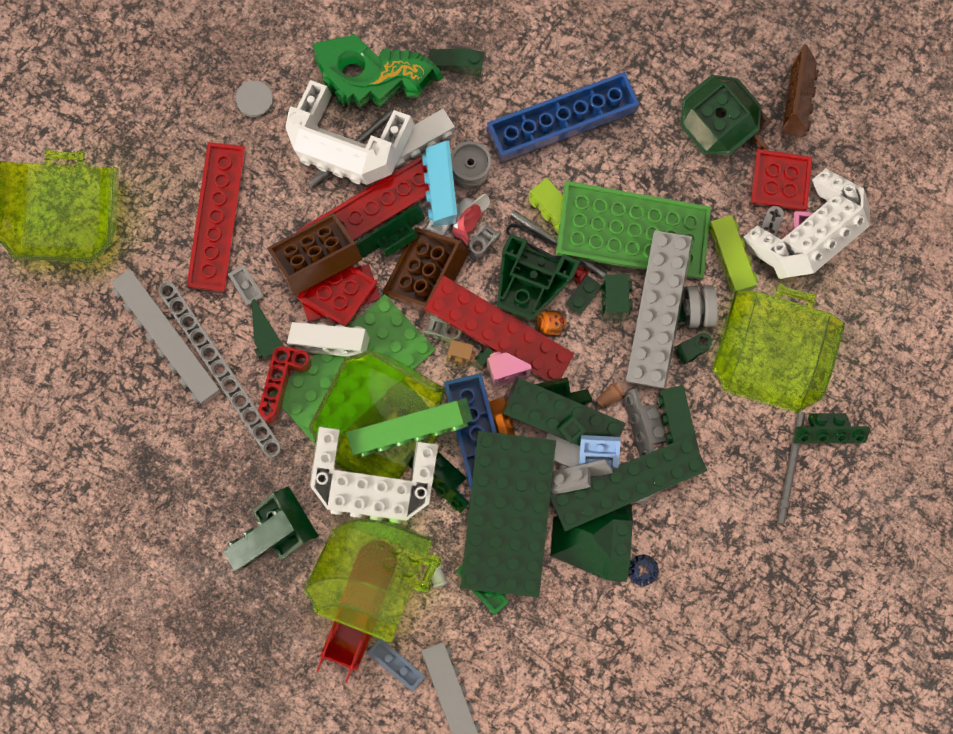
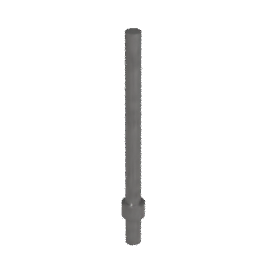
[308,110,392,188]
[511,210,608,279]
[777,411,806,524]

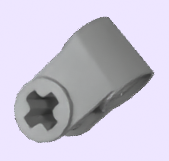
[469,222,501,259]
[424,315,462,343]

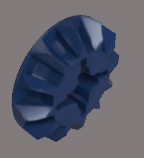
[628,554,659,586]

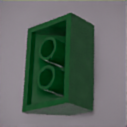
[252,486,319,560]

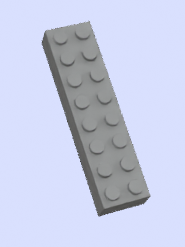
[626,230,694,389]

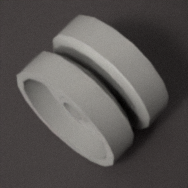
[451,141,491,189]
[683,285,718,328]

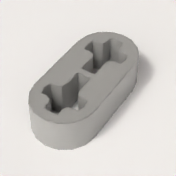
[761,206,784,236]

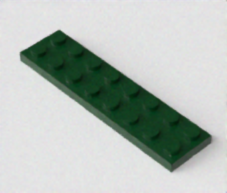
[550,435,708,532]

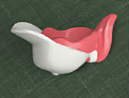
[452,194,490,246]

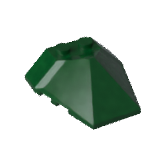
[497,233,580,321]
[550,504,633,582]

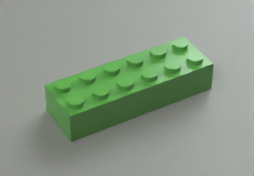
[346,398,473,457]

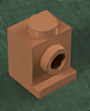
[446,340,476,365]

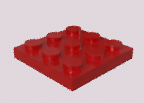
[750,149,812,212]
[297,265,378,327]

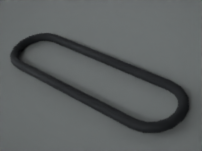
[506,224,562,259]

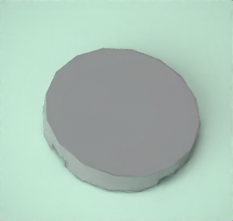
[236,80,273,118]

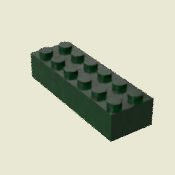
[501,377,626,459]

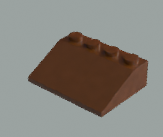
[781,44,819,137]
[267,213,362,295]
[382,227,470,316]

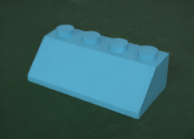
[422,141,457,226]

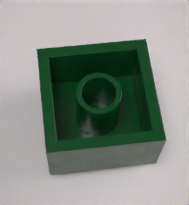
[601,274,633,321]

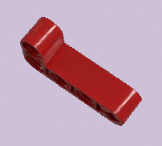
[259,346,311,423]

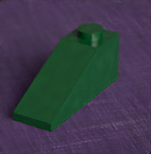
[428,48,485,77]
[251,299,283,362]

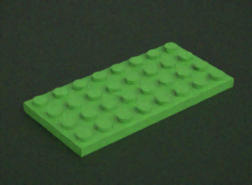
[556,181,711,280]
[270,294,436,445]

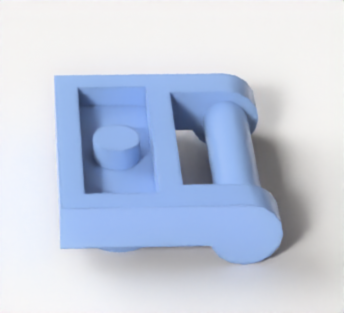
[579,435,621,469]

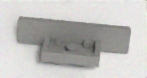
[623,388,667,457]
[551,460,612,495]

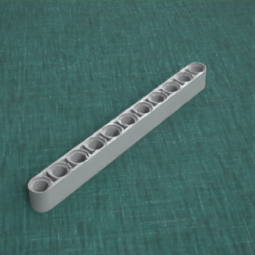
[159,282,282,459]

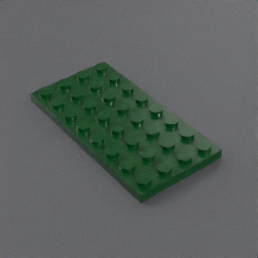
[460,431,556,598]

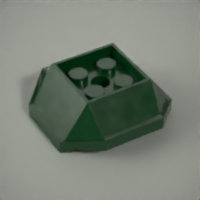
[680,74,762,156]

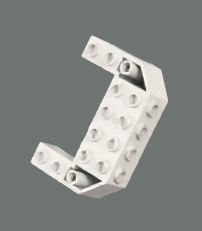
[286,80,415,185]
[744,169,870,279]
[310,426,438,523]

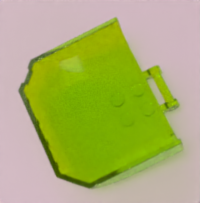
[0,149,119,263]
[711,283,845,413]
[309,350,445,479]
[304,519,441,642]

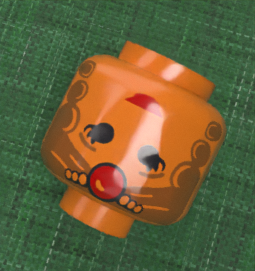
[537,310,566,335]

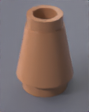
[596,382,625,409]

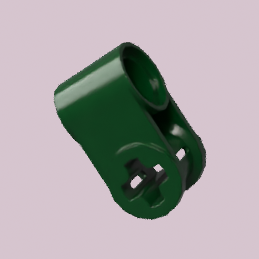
[674,333,712,365]

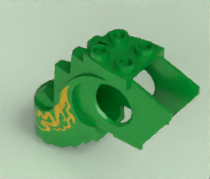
[312,33,444,109]

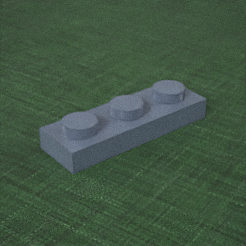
[367,638,425,692]

